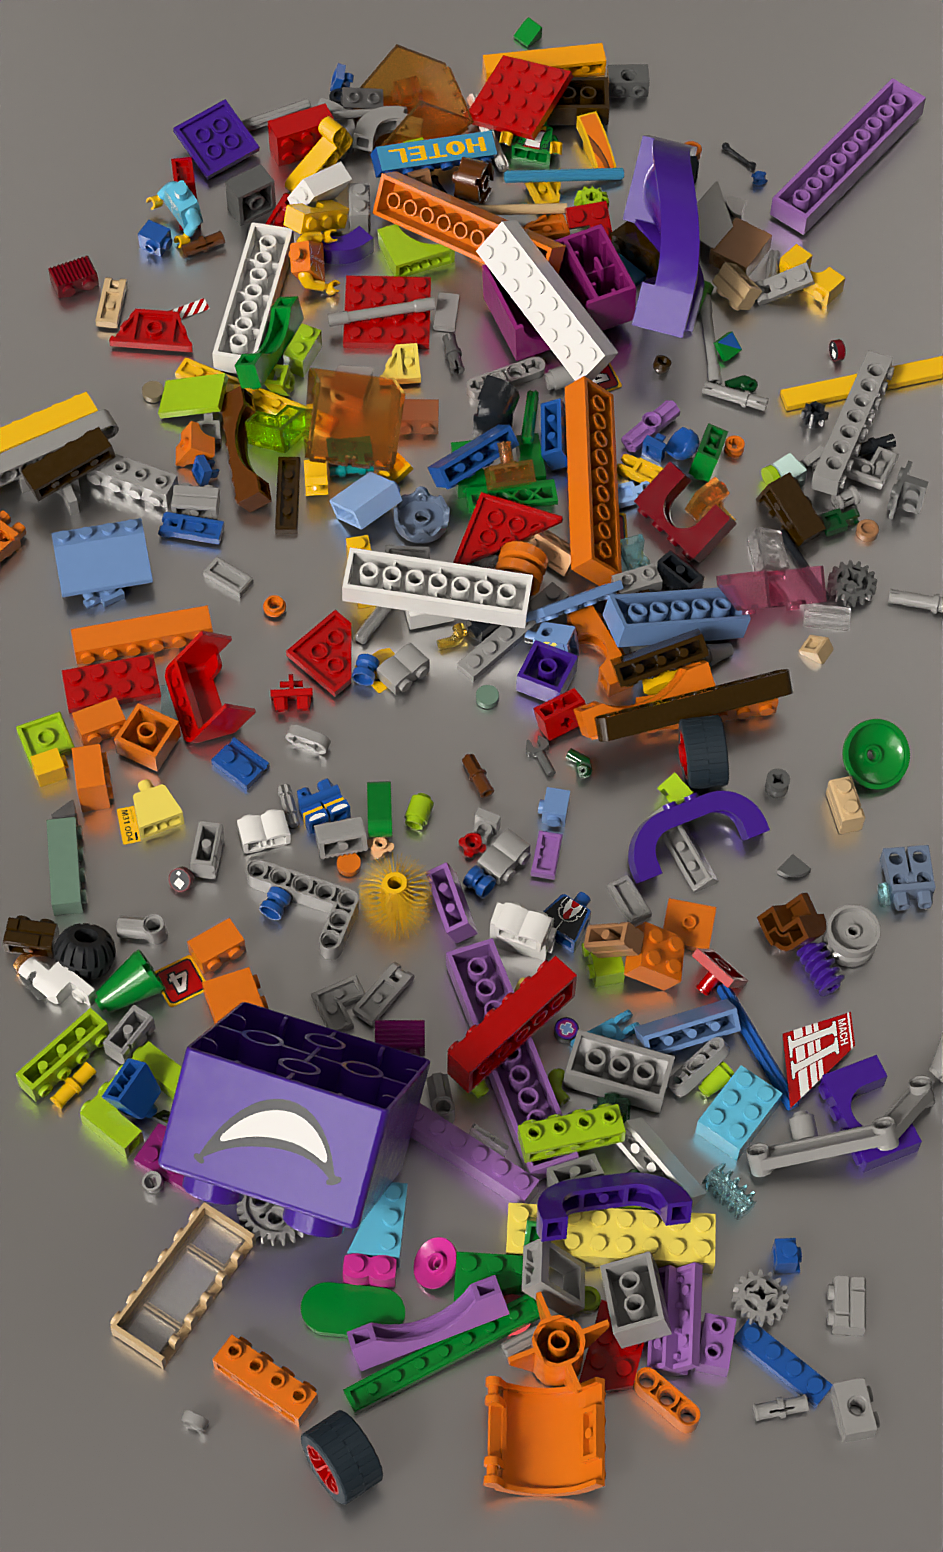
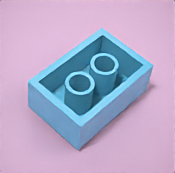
[695,1065,783,1161]

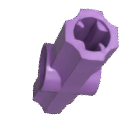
[621,400,680,453]

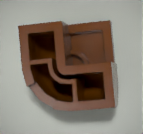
[757,892,826,952]

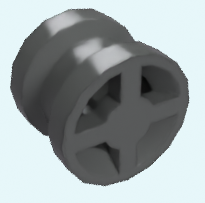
[765,769,790,798]

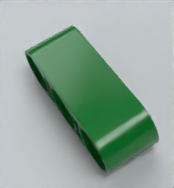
[367,781,392,838]

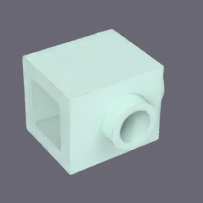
[773,453,807,488]

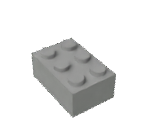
[600,1251,672,1348]

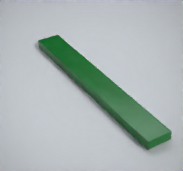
[343,1294,540,1415]

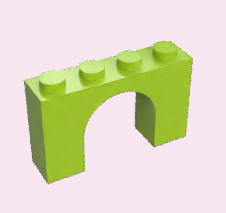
[80,1041,181,1158]

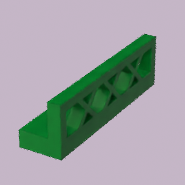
[466,479,558,514]

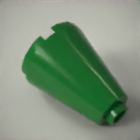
[94,949,166,1013]

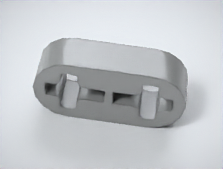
[285,724,331,754]

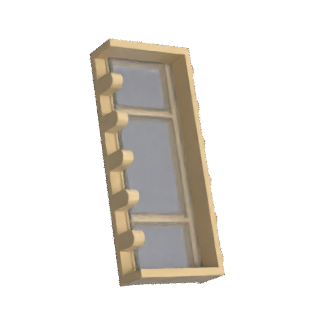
[110,1202,256,1369]

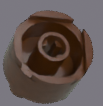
[452,157,494,204]

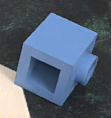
[538,787,570,827]

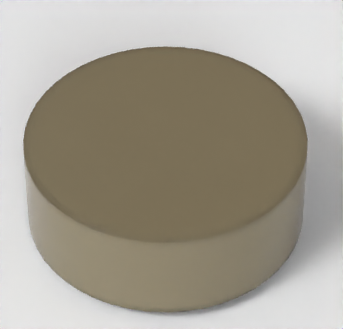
[142,381,164,403]

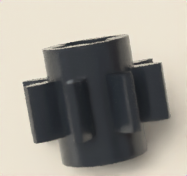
[800,401,829,429]

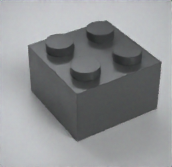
[225,164,276,226]

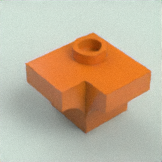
[176,421,215,467]

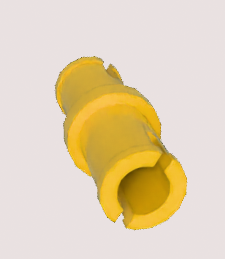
[50,1062,97,1109]

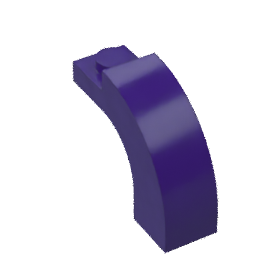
[300,226,374,265]

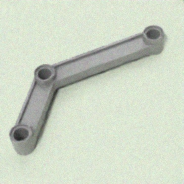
[746,1075,935,1177]

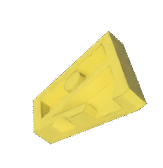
[379,343,421,386]

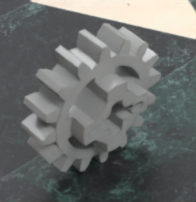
[732,1270,790,1327]

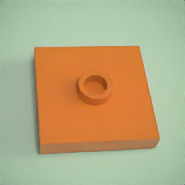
[663,898,717,951]

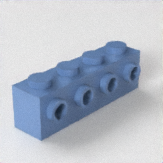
[634,999,741,1054]

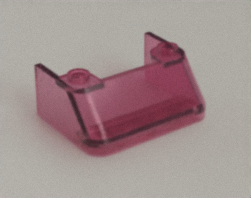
[716,566,827,615]

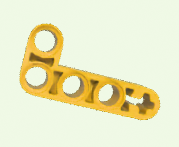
[285,116,353,193]

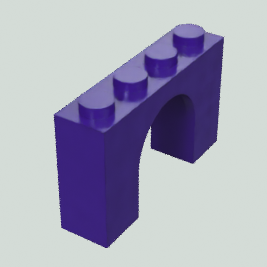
[818,1055,922,1172]

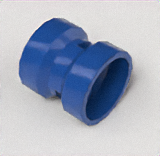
[352,654,380,686]
[463,865,496,899]
[259,886,292,920]

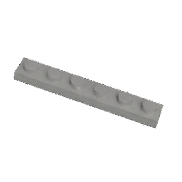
[457,582,569,682]

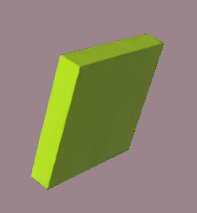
[16,711,75,768]

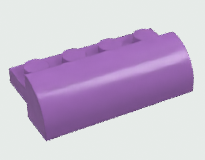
[647,1262,703,1376]

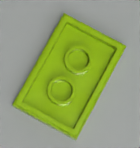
[158,373,228,419]

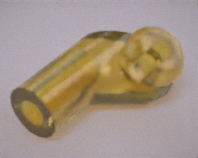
[437,623,467,651]

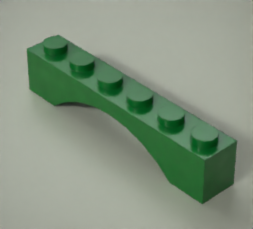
[235,296,304,389]

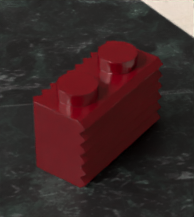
[48,255,99,298]

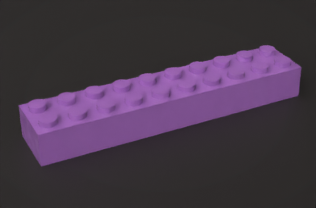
[770,78,926,235]
[446,938,579,1180]

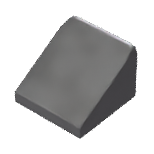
[51,800,78,826]

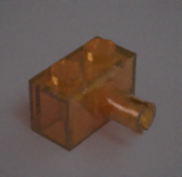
[484,441,536,491]
[684,477,736,523]

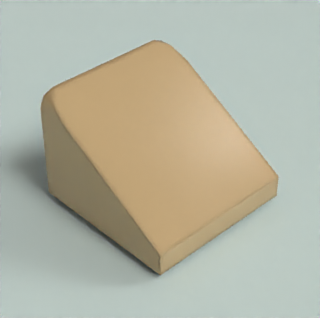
[799,635,834,664]

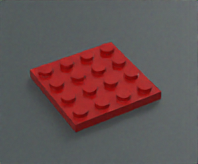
[464,55,573,140]
[343,275,431,350]

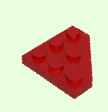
[286,610,352,697]

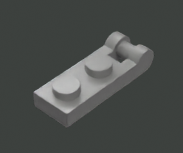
[754,262,815,305]
[352,962,415,1026]

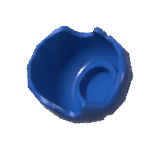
[666,427,700,461]

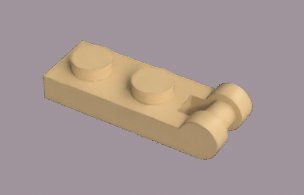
[95,277,128,328]

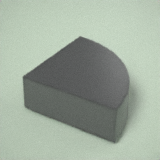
[777,854,811,878]

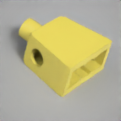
[133,779,184,839]

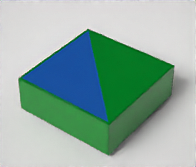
[713,331,742,362]

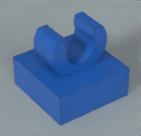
[330,63,354,91]
[642,433,667,464]
[191,454,220,487]

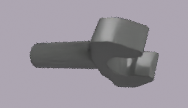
[526,735,556,777]

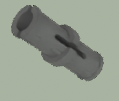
[442,333,465,375]

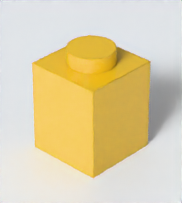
[30,748,69,787]

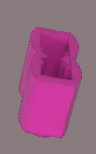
[343,1253,397,1290]

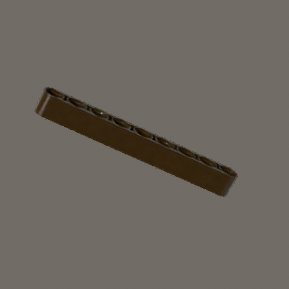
[594,669,793,742]

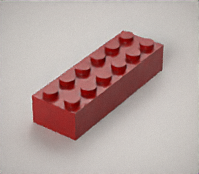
[447,956,577,1094]

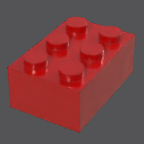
[268,103,334,167]

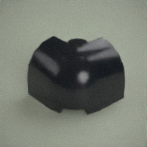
[473,375,520,437]

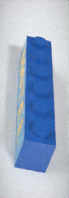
[370,130,497,178]

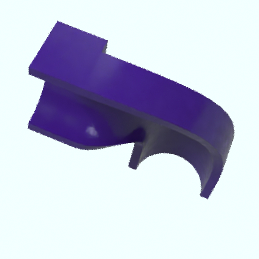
[622,135,705,338]

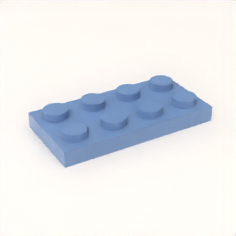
[526,580,624,624]

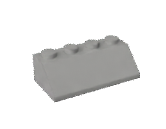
[563,1030,675,1113]

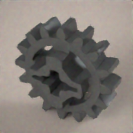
[827,560,877,607]

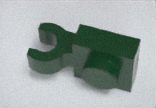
[819,508,860,537]

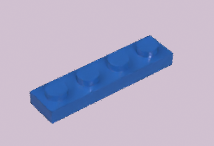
[733,1319,833,1408]

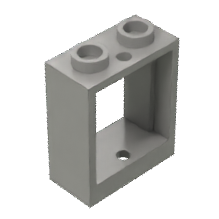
[522,1238,585,1318]

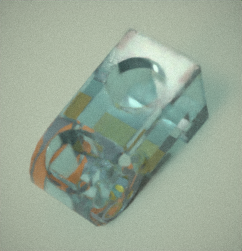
[620,534,650,571]

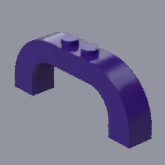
[628,791,770,884]
[536,1172,693,1242]

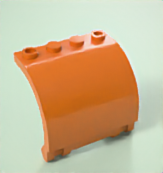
[483,1376,606,1497]

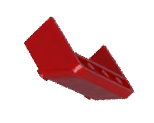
[165,631,256,743]

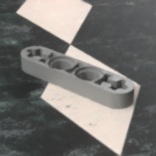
[466,357,545,399]

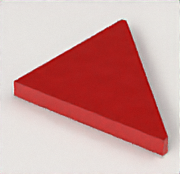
[453,492,563,565]

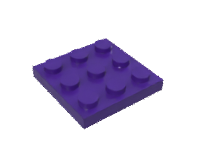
[173,99,260,180]

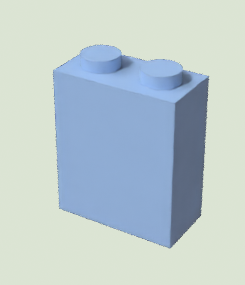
[329,472,403,530]

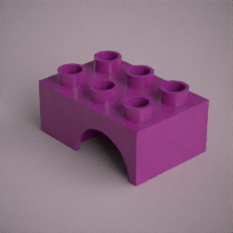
[482,224,636,361]

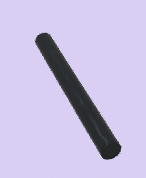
[777,529,830,602]

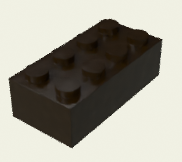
[546,77,610,125]

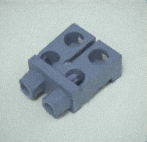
[880,845,936,911]

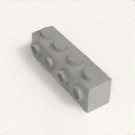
[86,454,179,508]

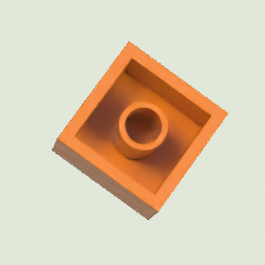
[114,703,181,772]
[71,744,114,812]
[624,921,685,991]

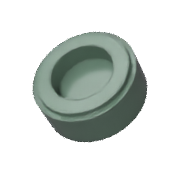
[476,685,499,709]

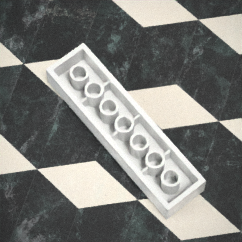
[476,220,618,381]
[212,222,294,374]
[342,547,533,629]

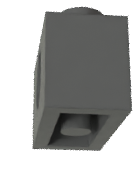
[607,64,650,97]

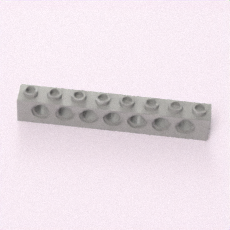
[811,350,895,496]

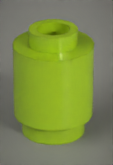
[404,793,434,830]

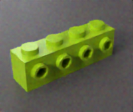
[15,1007,110,1102]
[517,1103,626,1163]

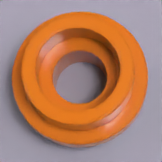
[263,595,286,617]

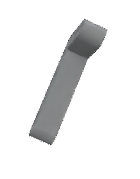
[246,859,359,960]

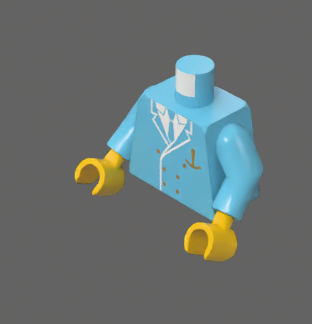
[146,180,203,248]

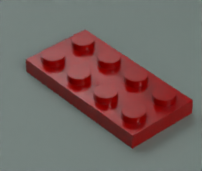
[62,654,161,714]

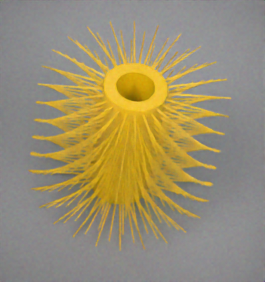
[359,852,434,940]

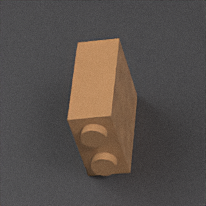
[709,217,772,276]

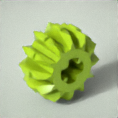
[574,185,609,208]

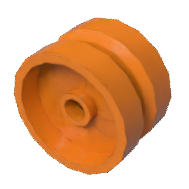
[494,541,549,596]

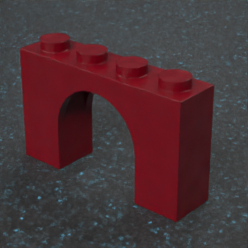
[634,462,737,563]

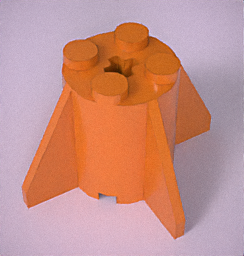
[508,1292,609,1394]

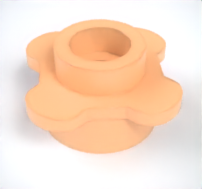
[367,837,394,858]

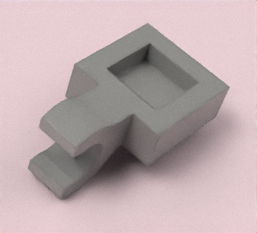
[197,413,221,444]

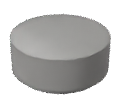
[181,1410,209,1431]

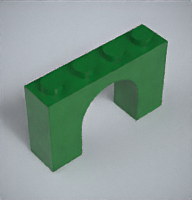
[451,433,546,498]

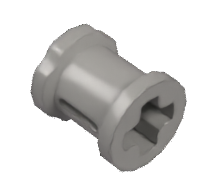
[831,485,861,512]

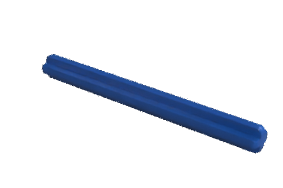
[717,984,799,1111]

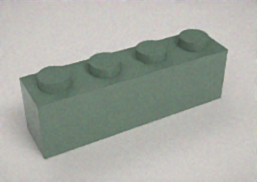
[46,817,87,916]

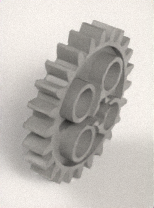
[236,1195,305,1246]

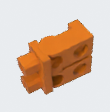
[0,510,26,563]

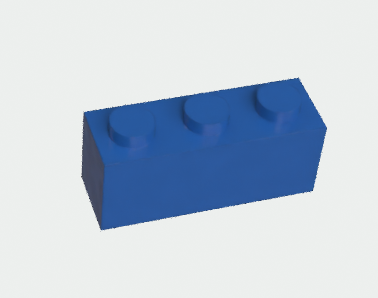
[541,398,568,471]

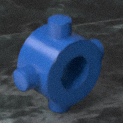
[751,171,768,186]

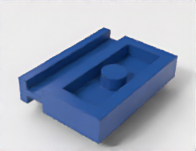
[211,737,270,790]

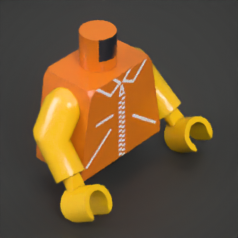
[289,229,340,296]

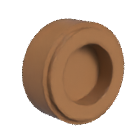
[856,519,879,542]

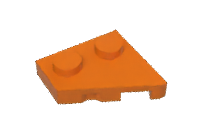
[524,214,570,240]

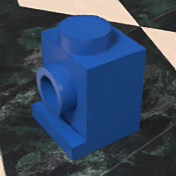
[772,1238,802,1274]

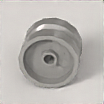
[823,905,880,967]

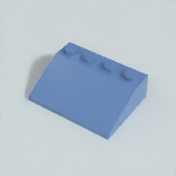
[51,518,153,598]

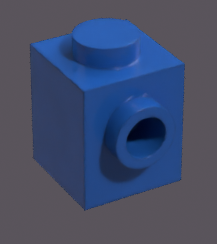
[138,220,173,257]

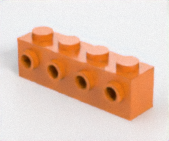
[212,1334,318,1427]

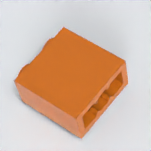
[202,967,268,1024]

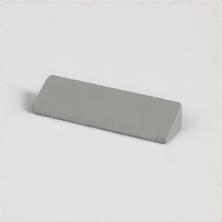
[649,802,719,893]

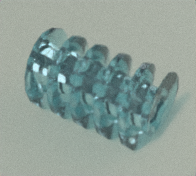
[701,1163,757,1220]

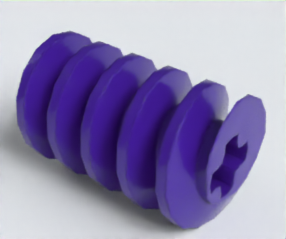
[796,942,845,997]

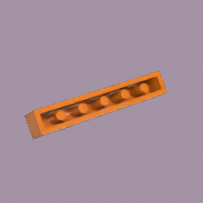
[71,605,213,665]

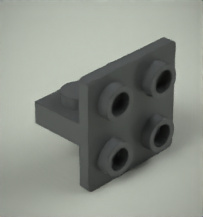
[887,461,929,520]

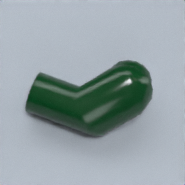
[725,375,758,392]
[566,748,592,778]

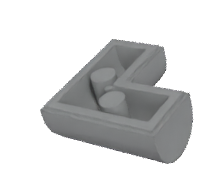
[846,447,899,490]

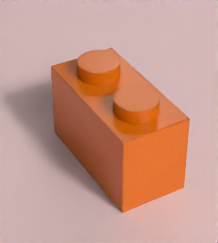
[72,697,126,746]
[187,918,246,974]

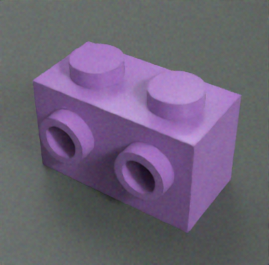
[695,1313,737,1377]

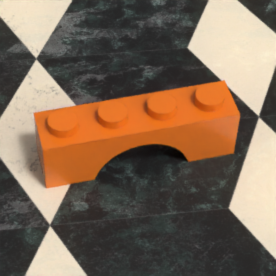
[567,605,633,697]

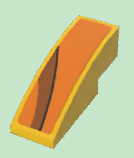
[576,111,617,168]

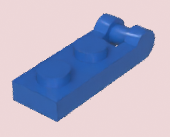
[158,512,225,545]

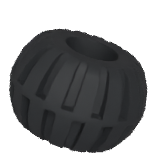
[54,923,116,981]

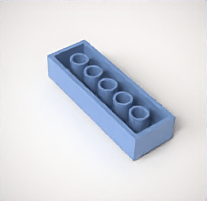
[603,586,751,648]

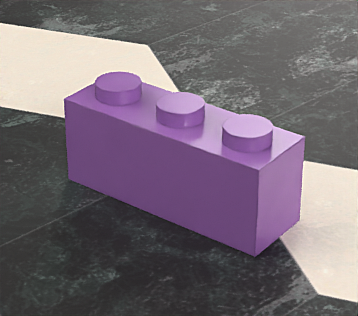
[426,862,478,944]

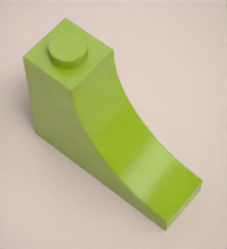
[377,224,455,277]

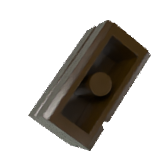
[3,915,59,958]

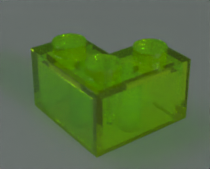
[245,404,309,453]

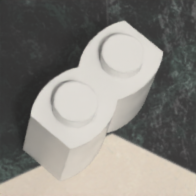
[237,809,291,853]
[494,902,552,952]

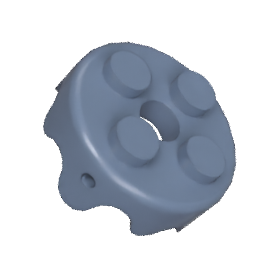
[393,486,450,543]

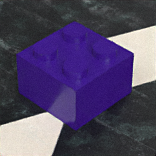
[516,640,578,702]

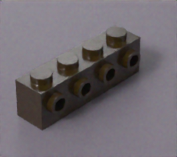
[21,427,116,502]
[610,628,709,687]

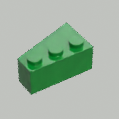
[454,1251,534,1302]

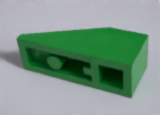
[688,423,729,482]

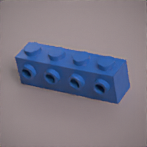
[427,425,519,489]

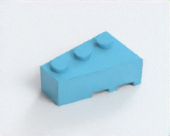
[347,1182,408,1268]

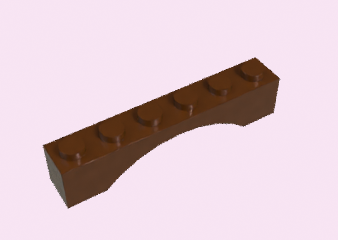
[220,386,272,513]

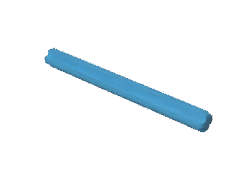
[504,168,624,183]

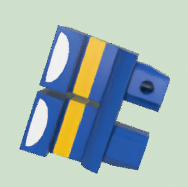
[297,778,351,835]

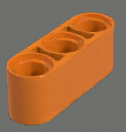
[634,1367,700,1433]

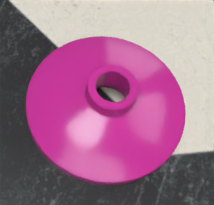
[414,1237,457,1289]

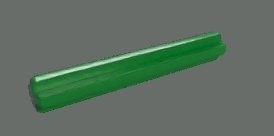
[521,390,539,445]

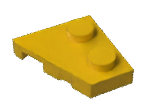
[524,182,561,204]

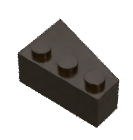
[610,221,660,279]
[756,472,826,547]

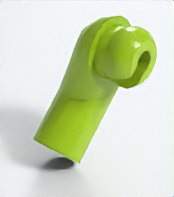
[548,1068,570,1106]

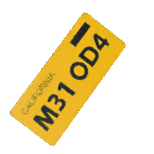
[117,806,141,845]

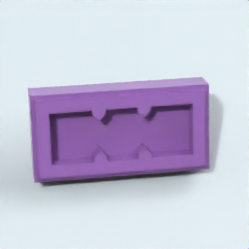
[531,830,563,880]

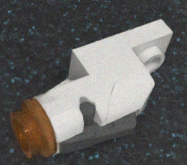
[13,953,97,1007]

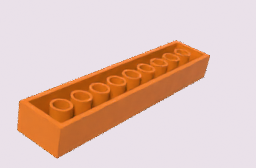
[372,171,566,274]
[565,376,622,586]

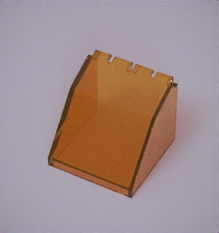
[351,44,474,156]
[304,367,406,472]

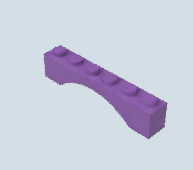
[347,1275,510,1371]

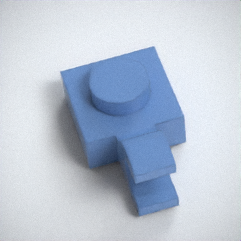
[82,588,125,609]

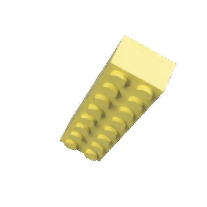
[506,1203,716,1274]

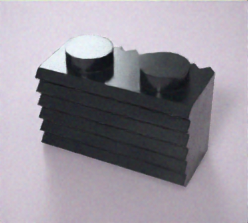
[657,550,705,591]

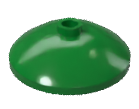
[842,719,910,790]

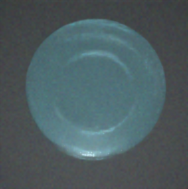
[877,882,890,907]

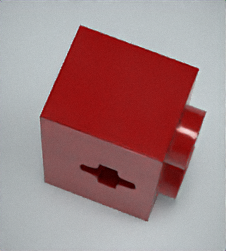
[533,688,586,741]

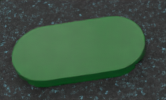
[301,1282,405,1338]

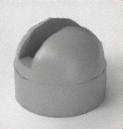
[142,1171,164,1193]

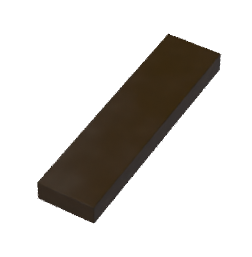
[275,457,301,534]

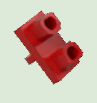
[270,674,313,713]

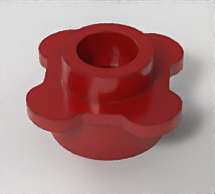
[459,833,486,858]

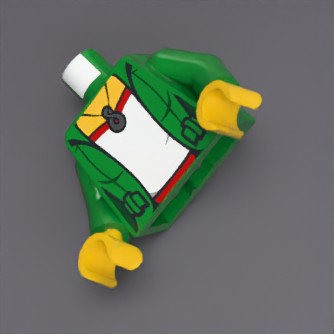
[499,121,563,166]

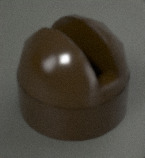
[653,355,672,374]

